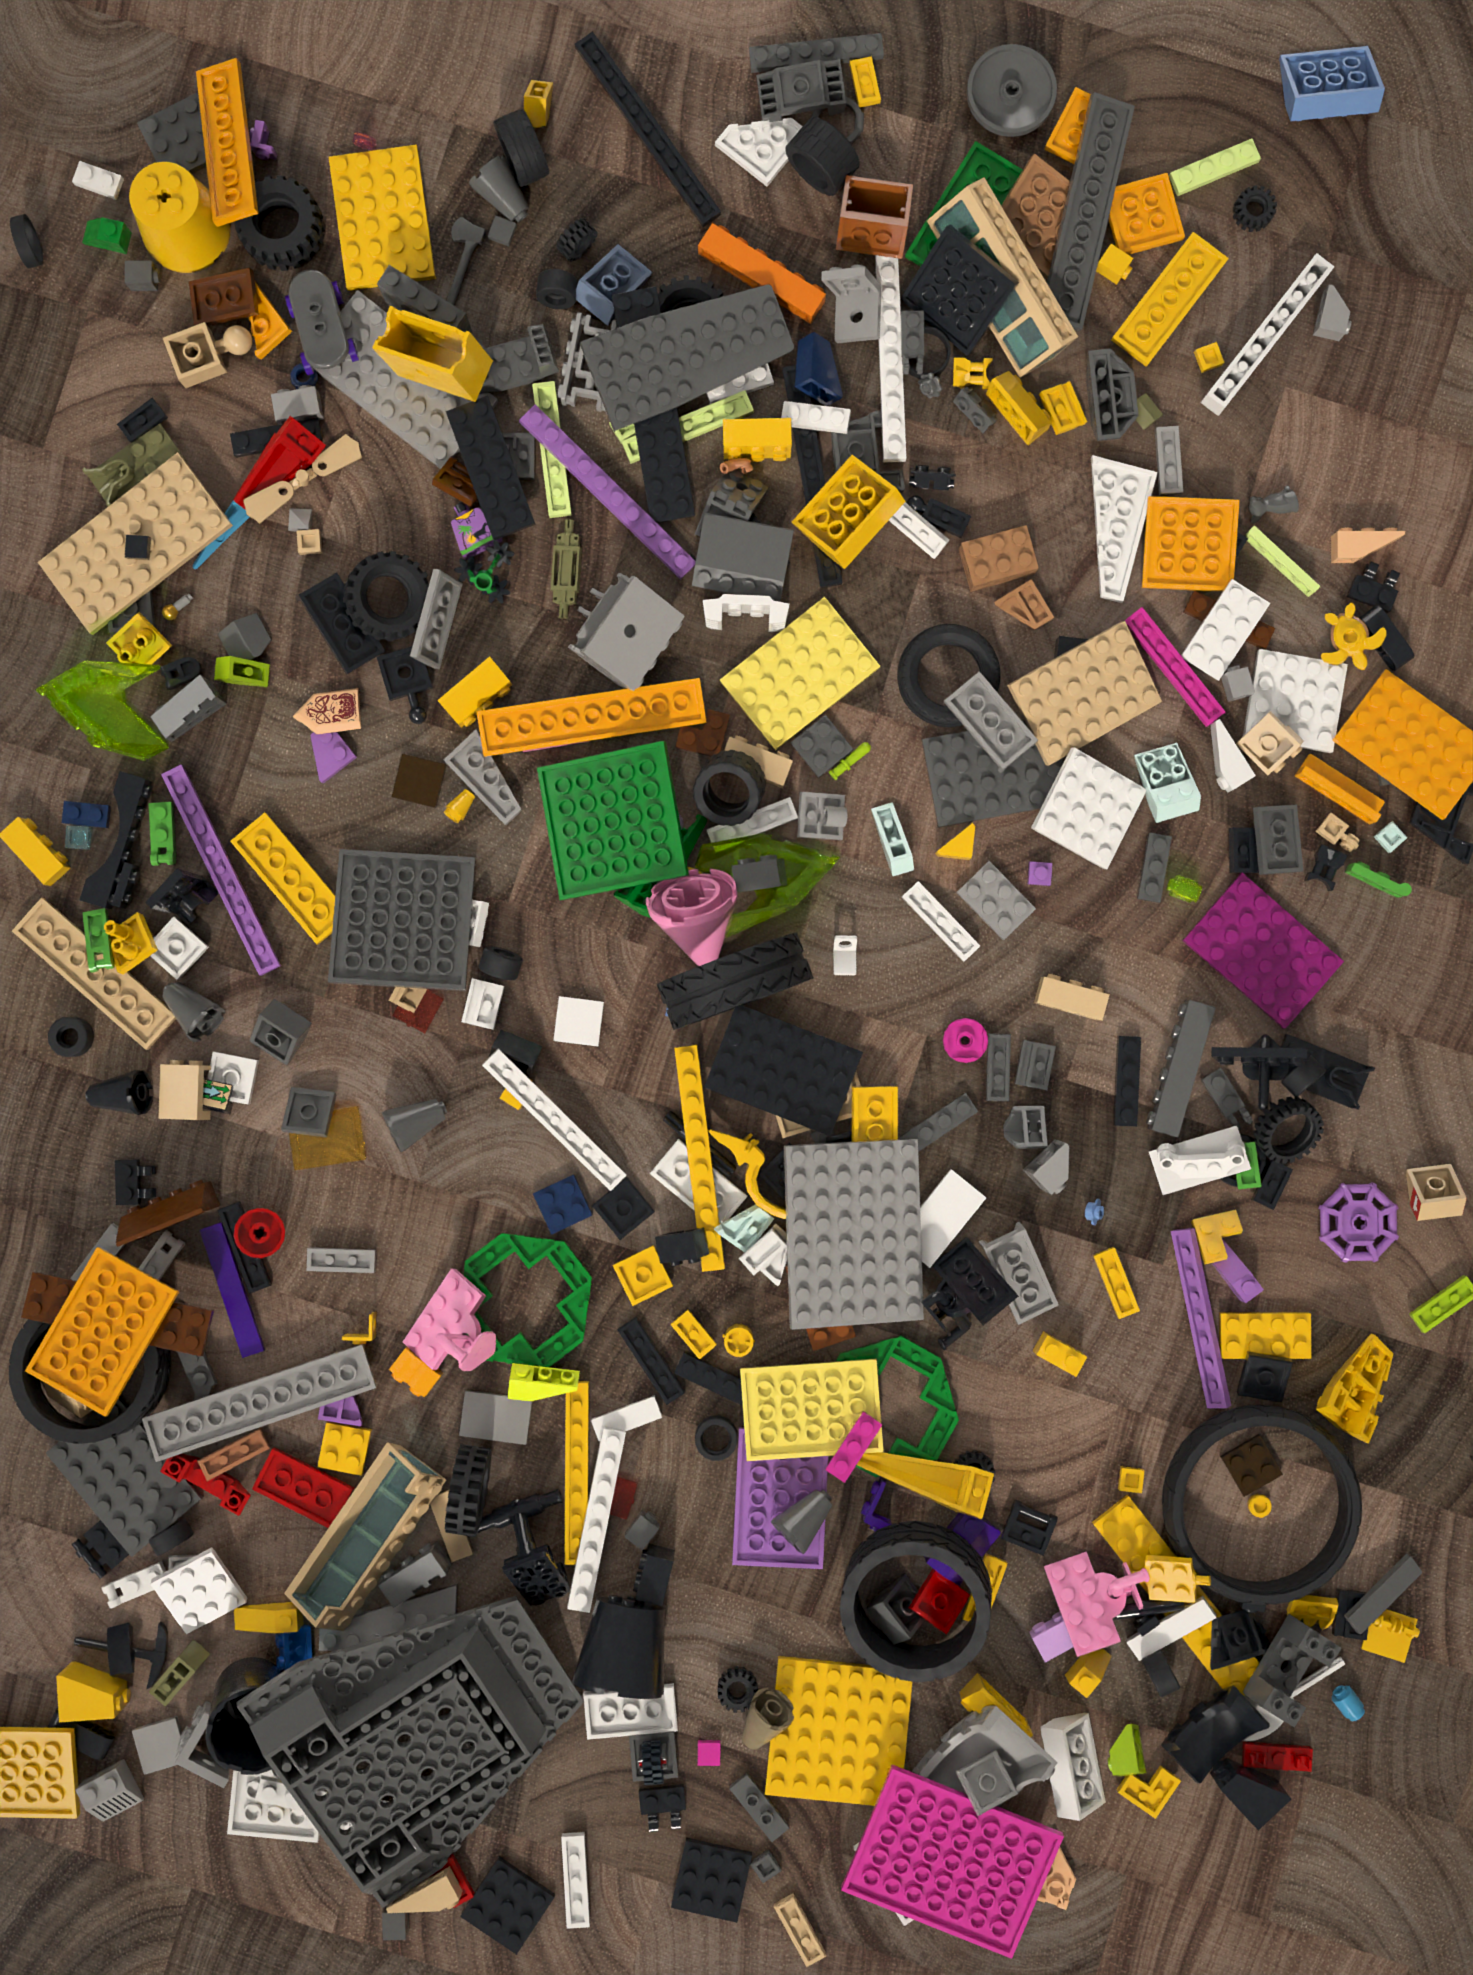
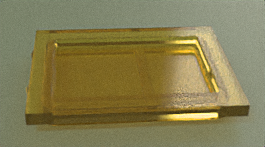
[289,1106,366,1171]

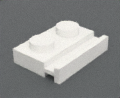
[461,978,505,1030]

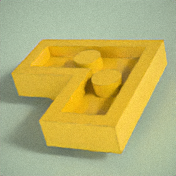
[1191,1210,1243,1264]
[1116,1765,1181,1819]

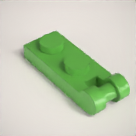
[149,802,176,866]
[1344,861,1412,898]
[83,908,115,973]

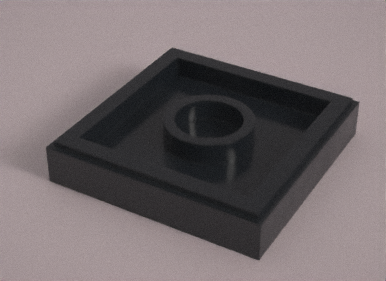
[592,1177,655,1240]
[1237,1351,1293,1403]

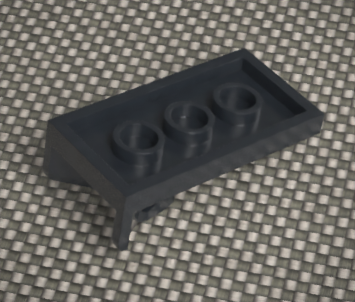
[296,573,385,675]
[145,869,219,926]
[1280,1034,1375,1110]

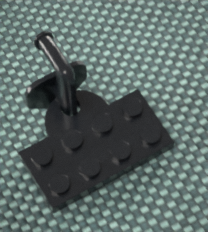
[1211,1034,1310,1112]
[919,1237,1019,1350]

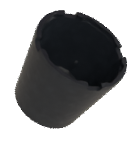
[572,1595,665,1699]
[206,1657,281,1775]

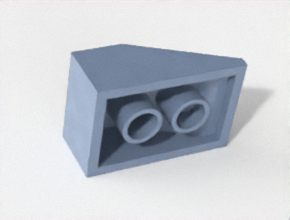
[576,244,653,326]

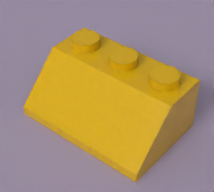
[986,371,1052,445]
[438,656,512,728]
[959,1673,1033,1738]

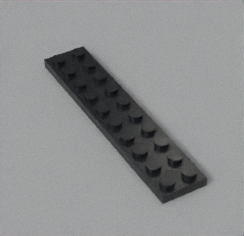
[612,287,695,523]

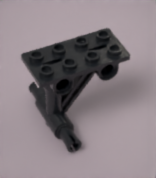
[478,1488,571,1606]

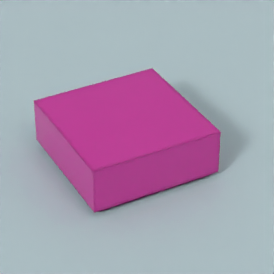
[698,1740,720,1766]

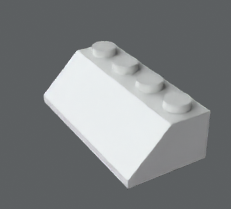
[1040,1713,1106,1821]

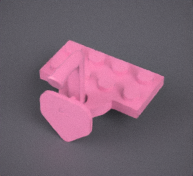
[403,1269,496,1371]
[1044,1552,1150,1657]

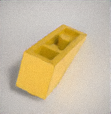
[234,1602,304,1633]

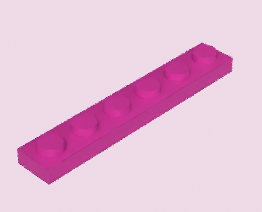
[1125,607,1225,727]

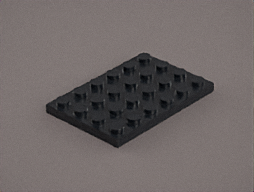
[704,1005,863,1137]

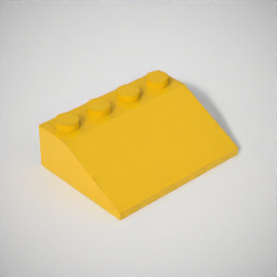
[792,455,906,569]

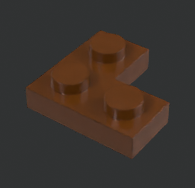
[675,709,730,757]

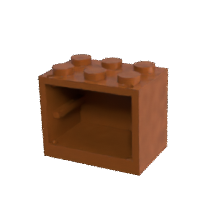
[836,175,913,259]

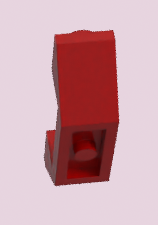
[160,1453,251,1516]

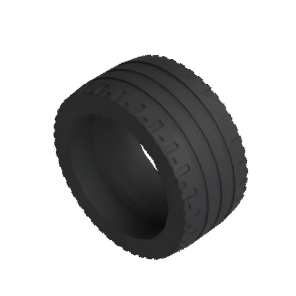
[493,109,549,187]

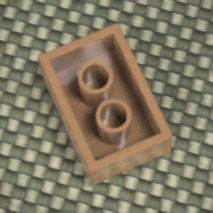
[959,525,1039,592]

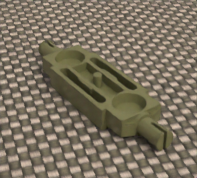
[551,519,582,619]

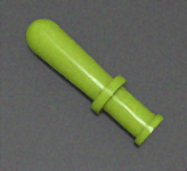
[829,742,871,780]

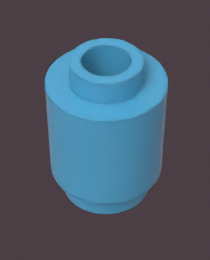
[1332,1685,1365,1721]

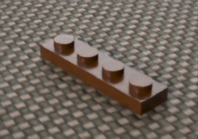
[1183,591,1275,650]

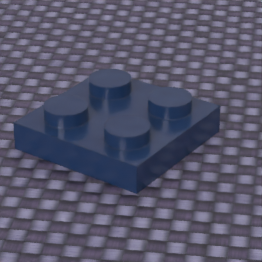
[533,1174,593,1234]

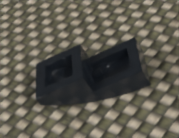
[107,1623,135,1678]

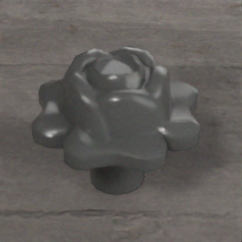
[918,372,943,398]

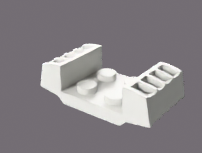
[703,594,789,632]

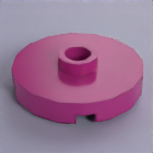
[943,1018,988,1063]

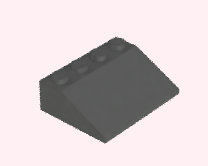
[692,513,794,602]

